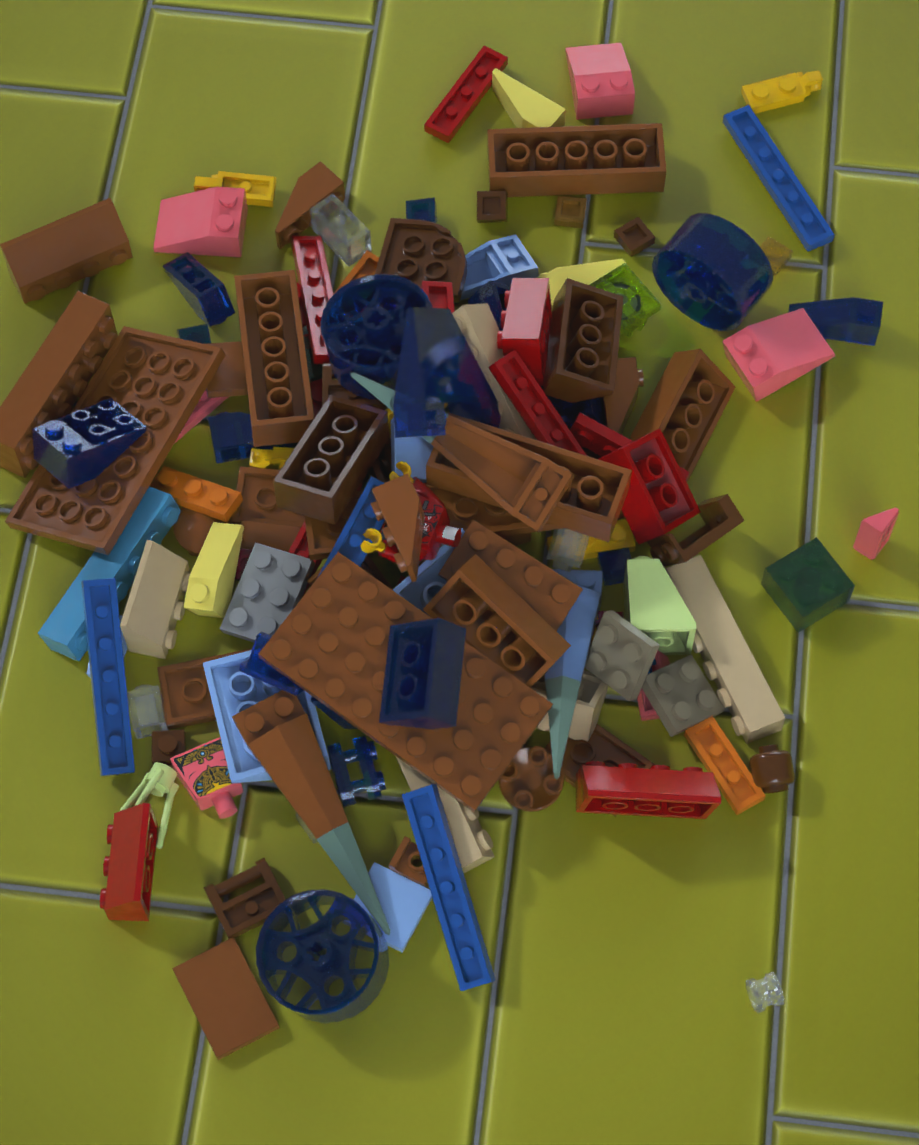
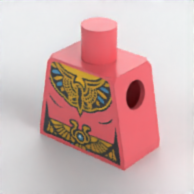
[170,737,243,819]

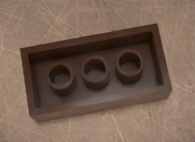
[273,395,390,524]

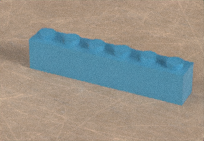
[38,486,181,662]

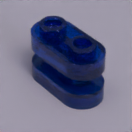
[327,736,386,807]

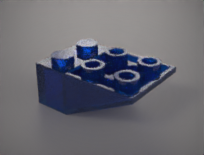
[33,398,147,489]

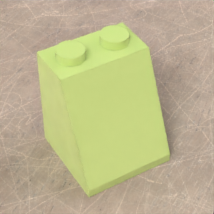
[623,556,697,655]

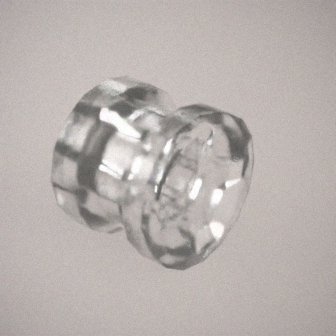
[746,972,784,1013]

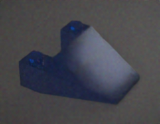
[393,307,501,438]

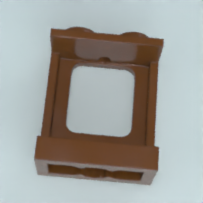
[647,494,745,567]

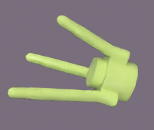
[113,762,179,849]

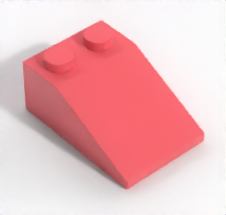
[565,43,635,120]
[153,187,248,257]
[722,308,835,402]

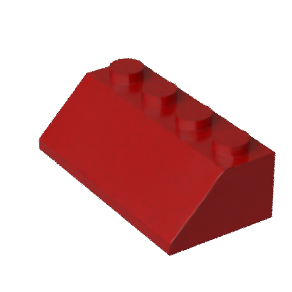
[576,761,721,819]

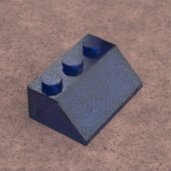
[379,618,466,729]

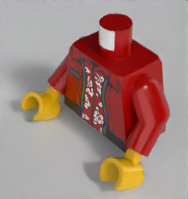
[360,461,462,564]

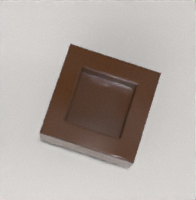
[477,190,508,223]
[614,217,655,257]
[152,729,186,765]

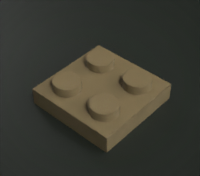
[585,610,660,701]
[642,655,725,737]

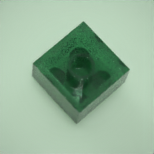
[761,537,855,633]

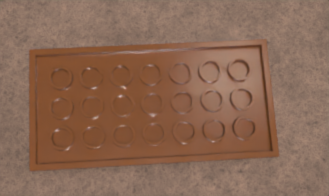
[5,326,226,555]
[258,552,553,813]

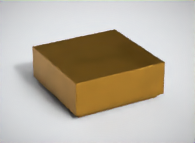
[554,195,587,229]

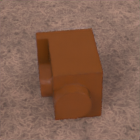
[389,836,429,888]

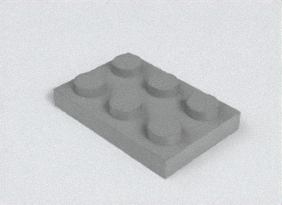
[220,542,315,646]

